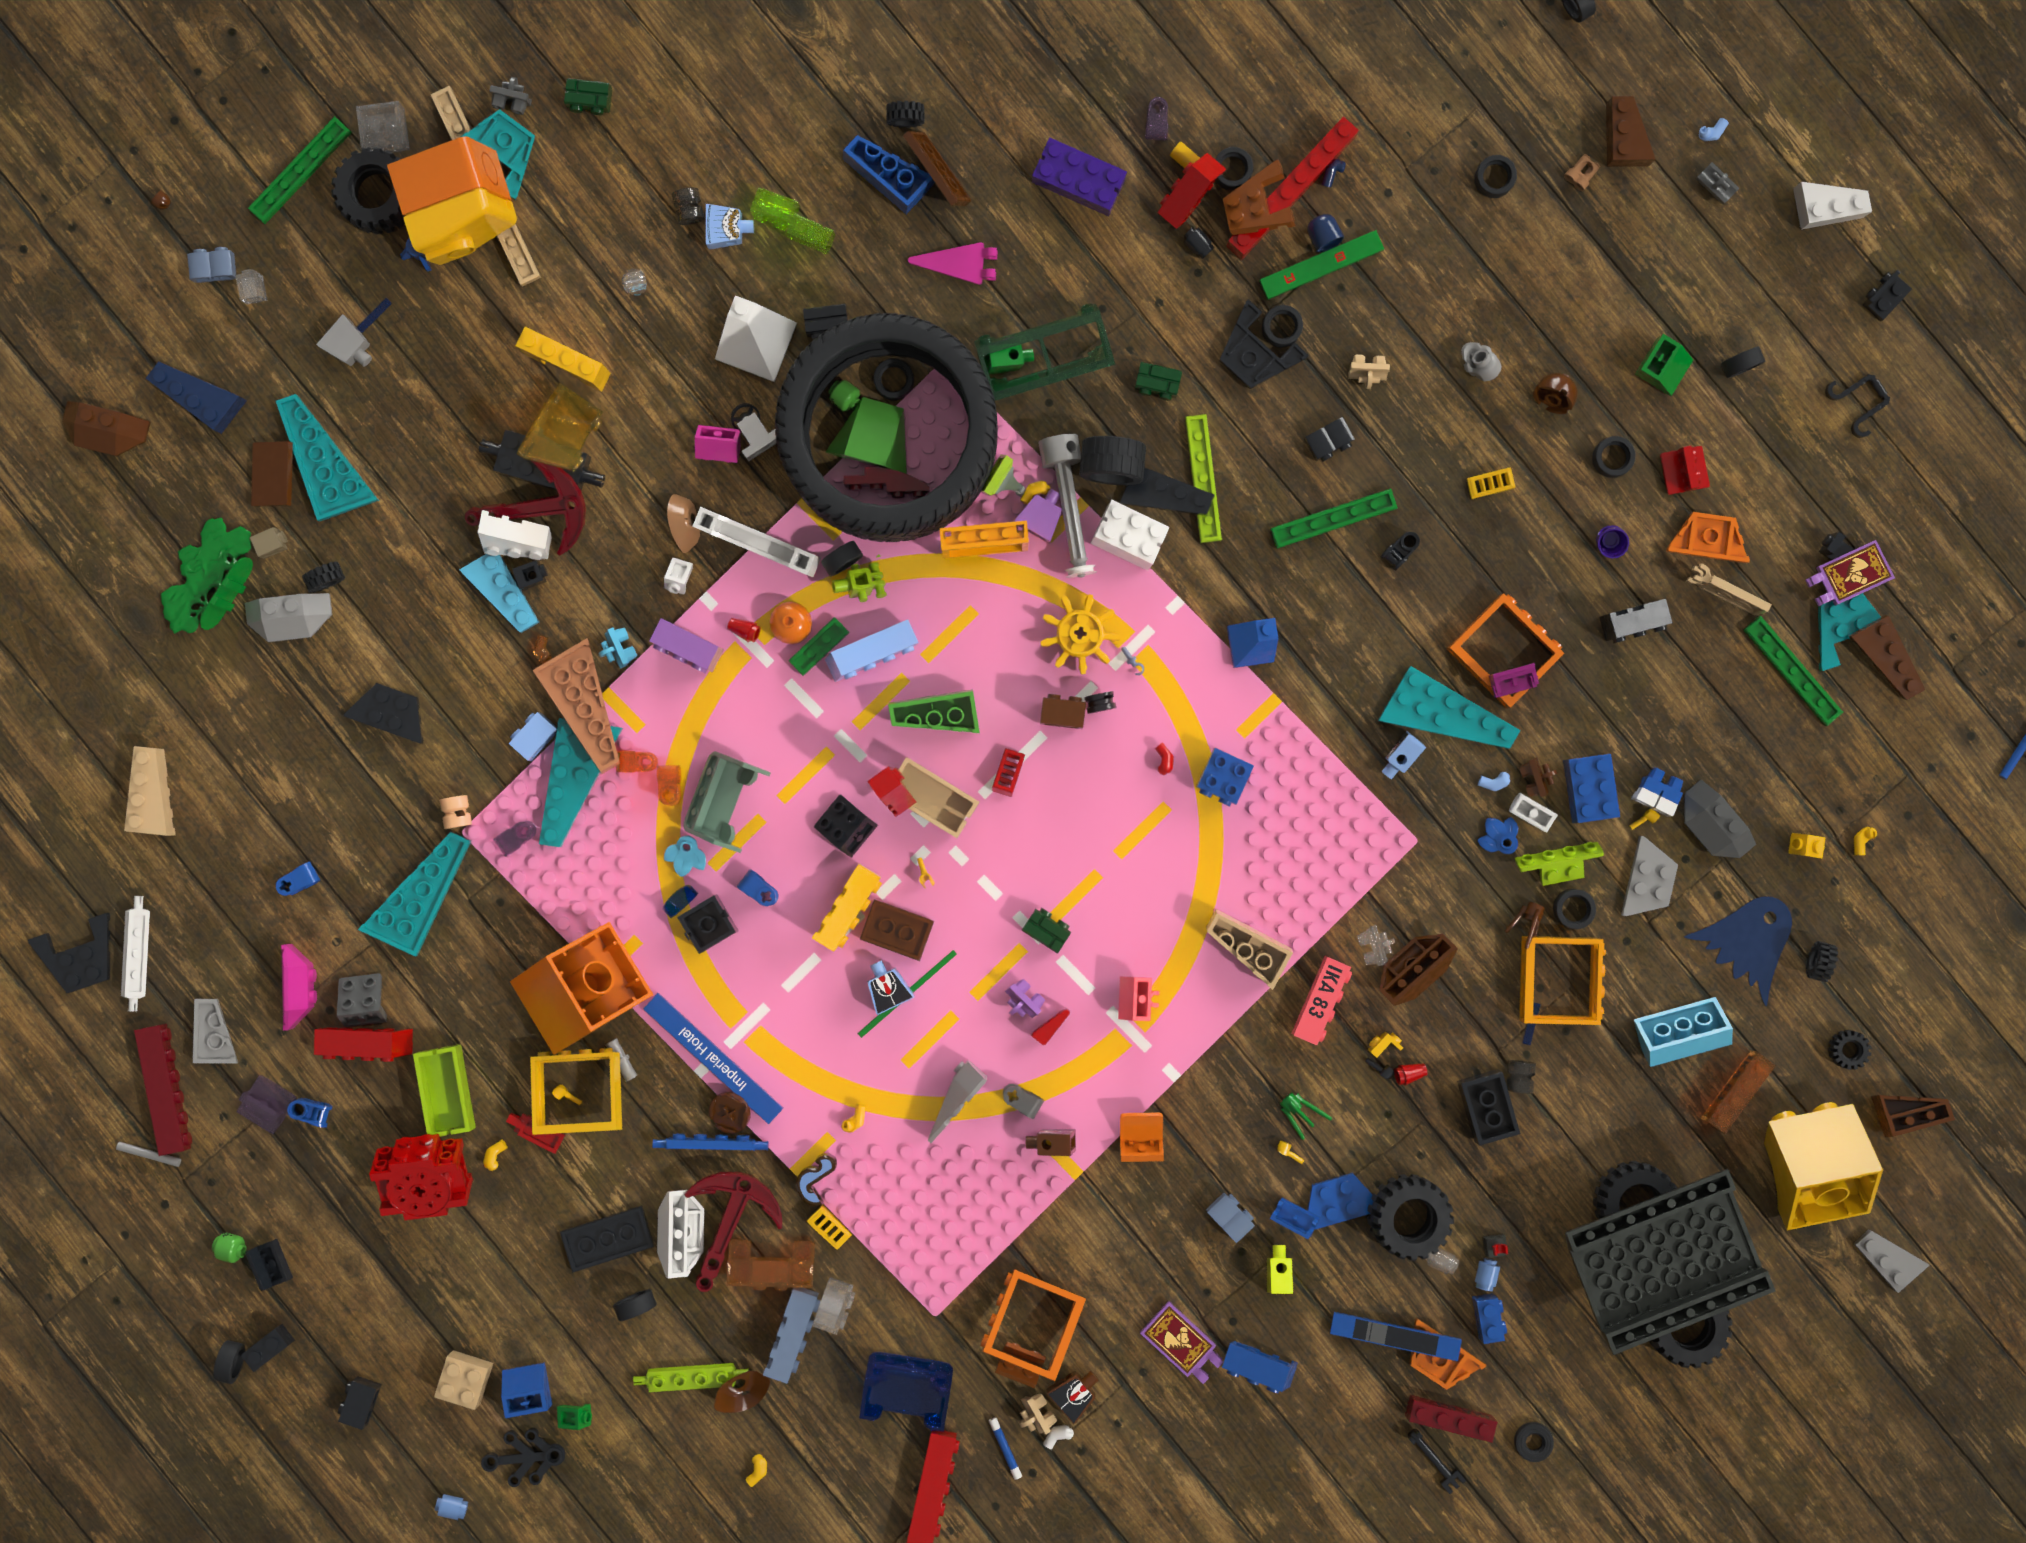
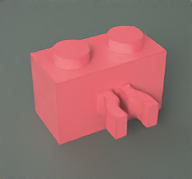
[1118,976,1159,1021]

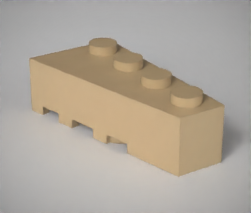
[124,746,176,836]
[1206,909,1293,990]

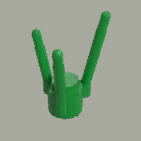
[1280,1092,1332,1140]

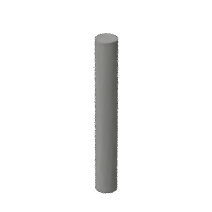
[116,1142,181,1167]

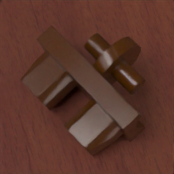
[1519,757,1558,797]

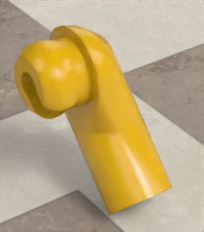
[1854,827,1877,855]
[841,1104,866,1133]
[483,1139,508,1171]
[746,1454,767,1487]

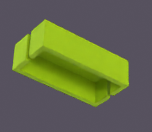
[413,1044,476,1137]

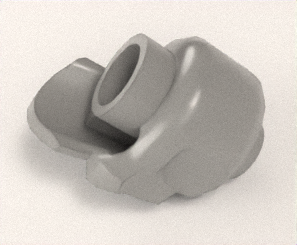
[1461,342,1502,382]

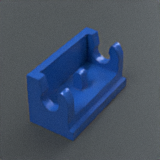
[1270,1197,1320,1239]

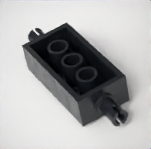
[479,430,605,491]

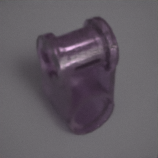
[1145,97,1168,140]
[493,821,536,857]

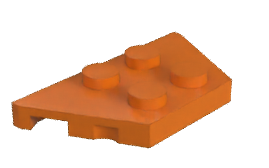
[1666,512,1750,563]
[1410,1318,1486,1390]

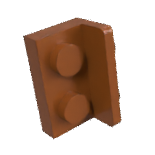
[995,1342,1046,1388]

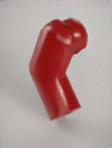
[1155,742,1174,775]

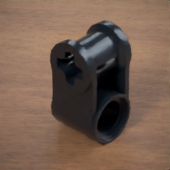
[1380,532,1420,571]

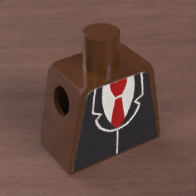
[1026,1129,1076,1156]
[1046,1371,1099,1424]

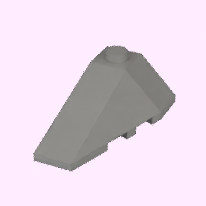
[928,1060,987,1143]

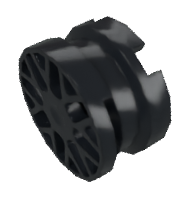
[1084,691,1117,714]

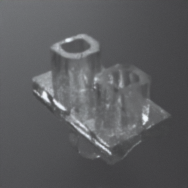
[1357,925,1395,966]

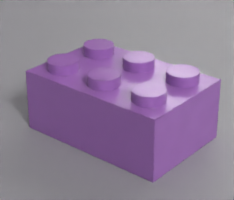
[650,618,724,674]

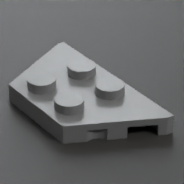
[1621,836,1678,916]

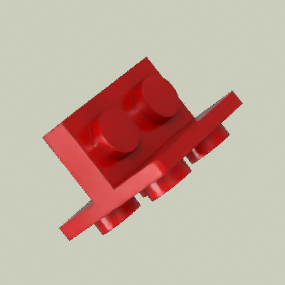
[1660,445,1710,495]

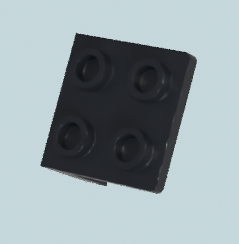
[814,795,878,858]

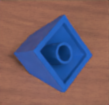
[1227,618,1278,668]

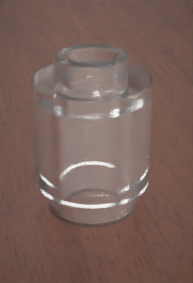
[1425,1247,1459,1275]

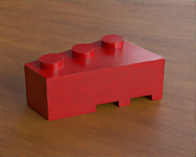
[867,766,917,817]

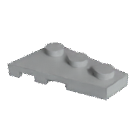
[1853,1230,1929,1293]

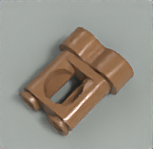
[1564,154,1600,191]

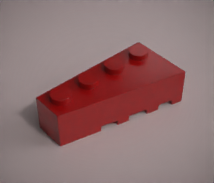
[314,1027,413,1062]

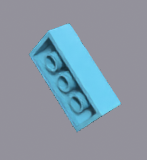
[1634,997,1733,1067]

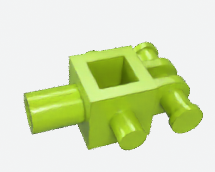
[832,562,887,602]

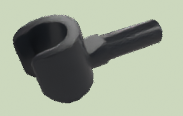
[1365,1058,1394,1079]

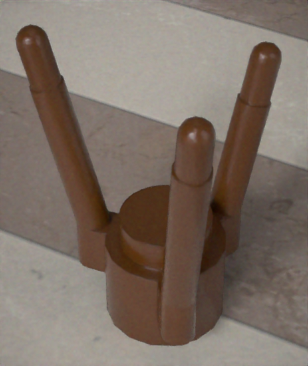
[1505,902,1545,949]

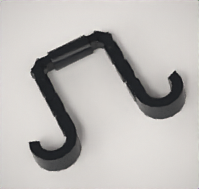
[1825,374,1890,438]

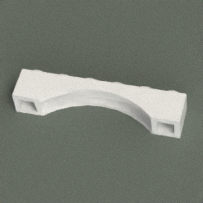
[692,507,821,577]

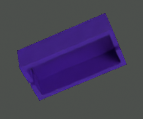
[1032,137,1127,216]

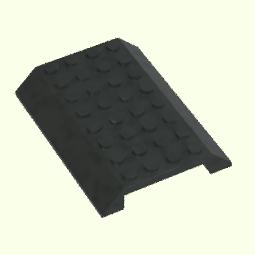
[1565,1169,1776,1355]

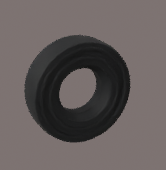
[1514,1422,1554,1462]

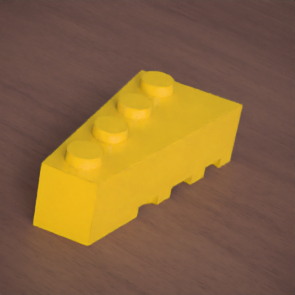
[812,864,882,952]

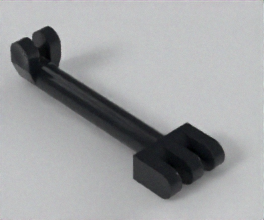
[1407,1429,1466,1494]

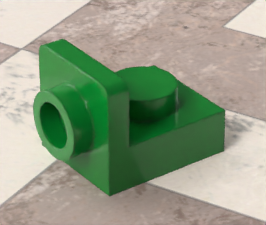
[557,1404,592,1430]

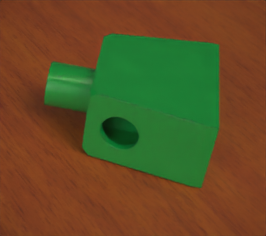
[983,343,1034,375]

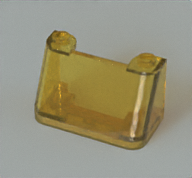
[516,383,603,470]

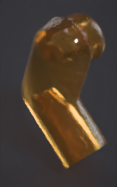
[533,635,552,665]

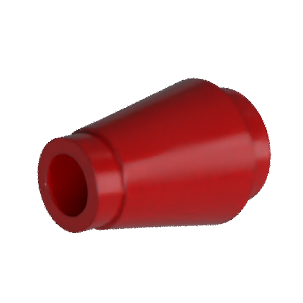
[727,618,761,642]
[1394,1063,1428,1086]

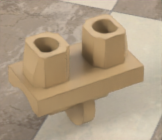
[1348,355,1390,389]
[1019,1394,1057,1435]

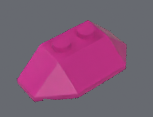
[281,944,317,1030]

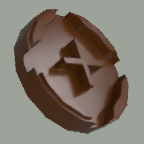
[709,1092,751,1134]

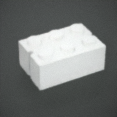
[1090,500,1169,571]

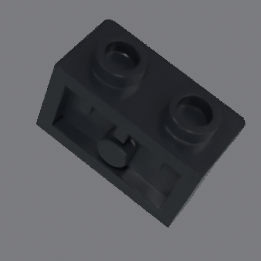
[1862,269,1912,322]

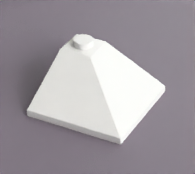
[715,295,797,382]

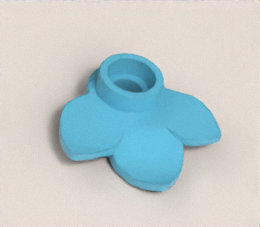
[664,836,706,877]

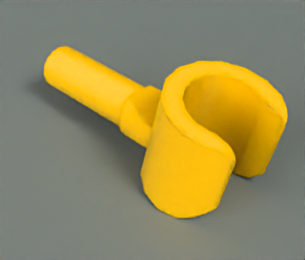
[1629,809,1660,830]
[917,858,935,889]
[552,1085,582,1106]
[1277,1141,1304,1164]

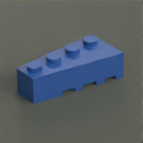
[843,135,935,215]

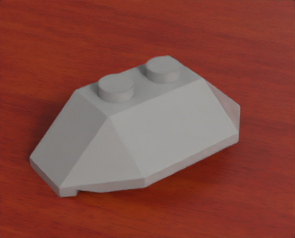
[245,593,332,642]

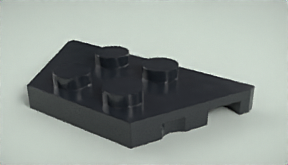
[344,683,424,744]

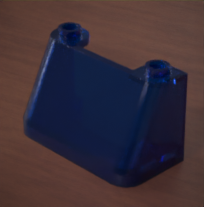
[859,1352,953,1432]

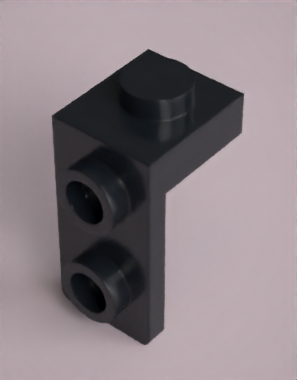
[1819,531,1855,560]

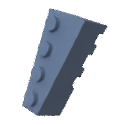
[763,1285,821,1384]

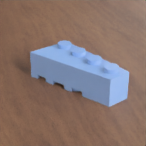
[825,619,919,682]

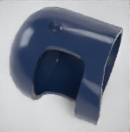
[1307,214,1344,252]

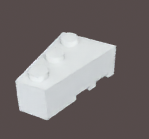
[1793,182,1872,230]
[478,510,552,560]

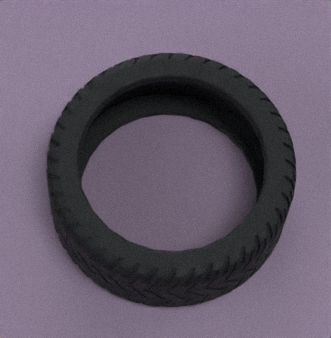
[775,313,998,542]

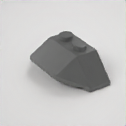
[1684,780,1756,858]

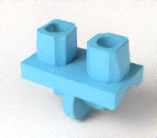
[599,628,637,669]

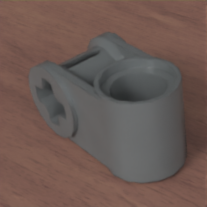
[1003,1084,1044,1119]

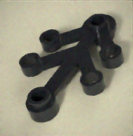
[481,1428,566,1487]

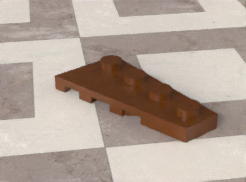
[1849,615,1925,700]

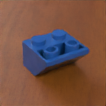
[501,1362,552,1418]

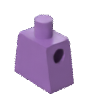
[1015,489,1062,543]

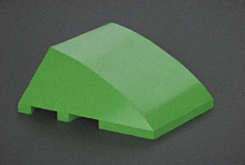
[825,397,907,474]

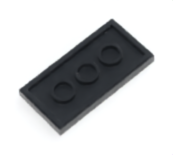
[560,1205,655,1273]

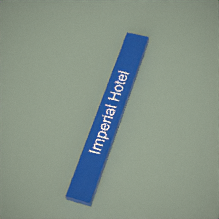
[643,993,784,1124]

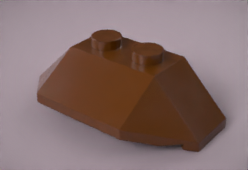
[62,401,151,456]
[1379,934,1458,1006]

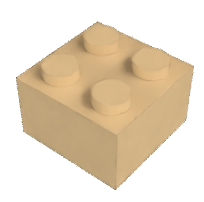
[434,1350,493,1410]

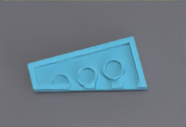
[459,554,539,633]

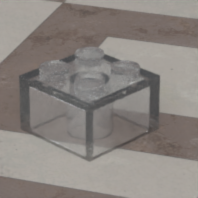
[356,101,410,152]
[812,1277,856,1335]

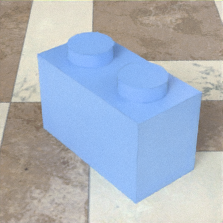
[509,712,557,761]

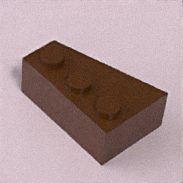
[1606,96,1656,167]
[1871,1095,1955,1137]

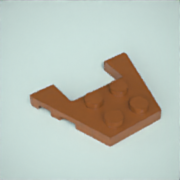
[1223,159,1296,235]

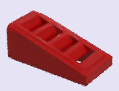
[992,748,1025,797]
[1031,1008,1070,1046]

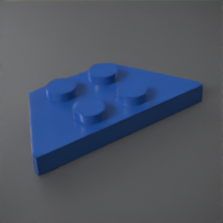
[1307,1173,1374,1230]

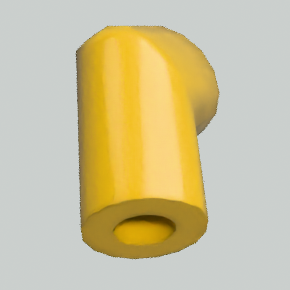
[1020,480,1050,505]

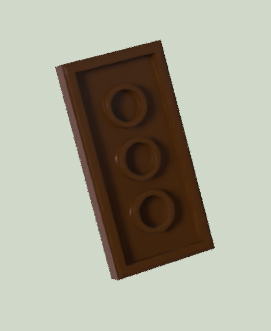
[903,131,972,206]

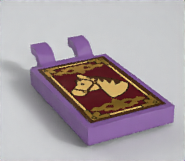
[1805,540,1895,606]
[1140,1301,1223,1384]

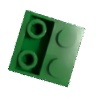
[1635,334,1693,397]

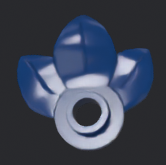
[1478,817,1518,854]

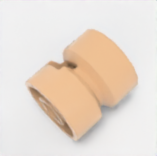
[439,795,472,829]

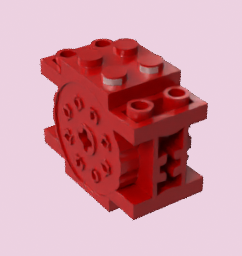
[369,1134,473,1221]

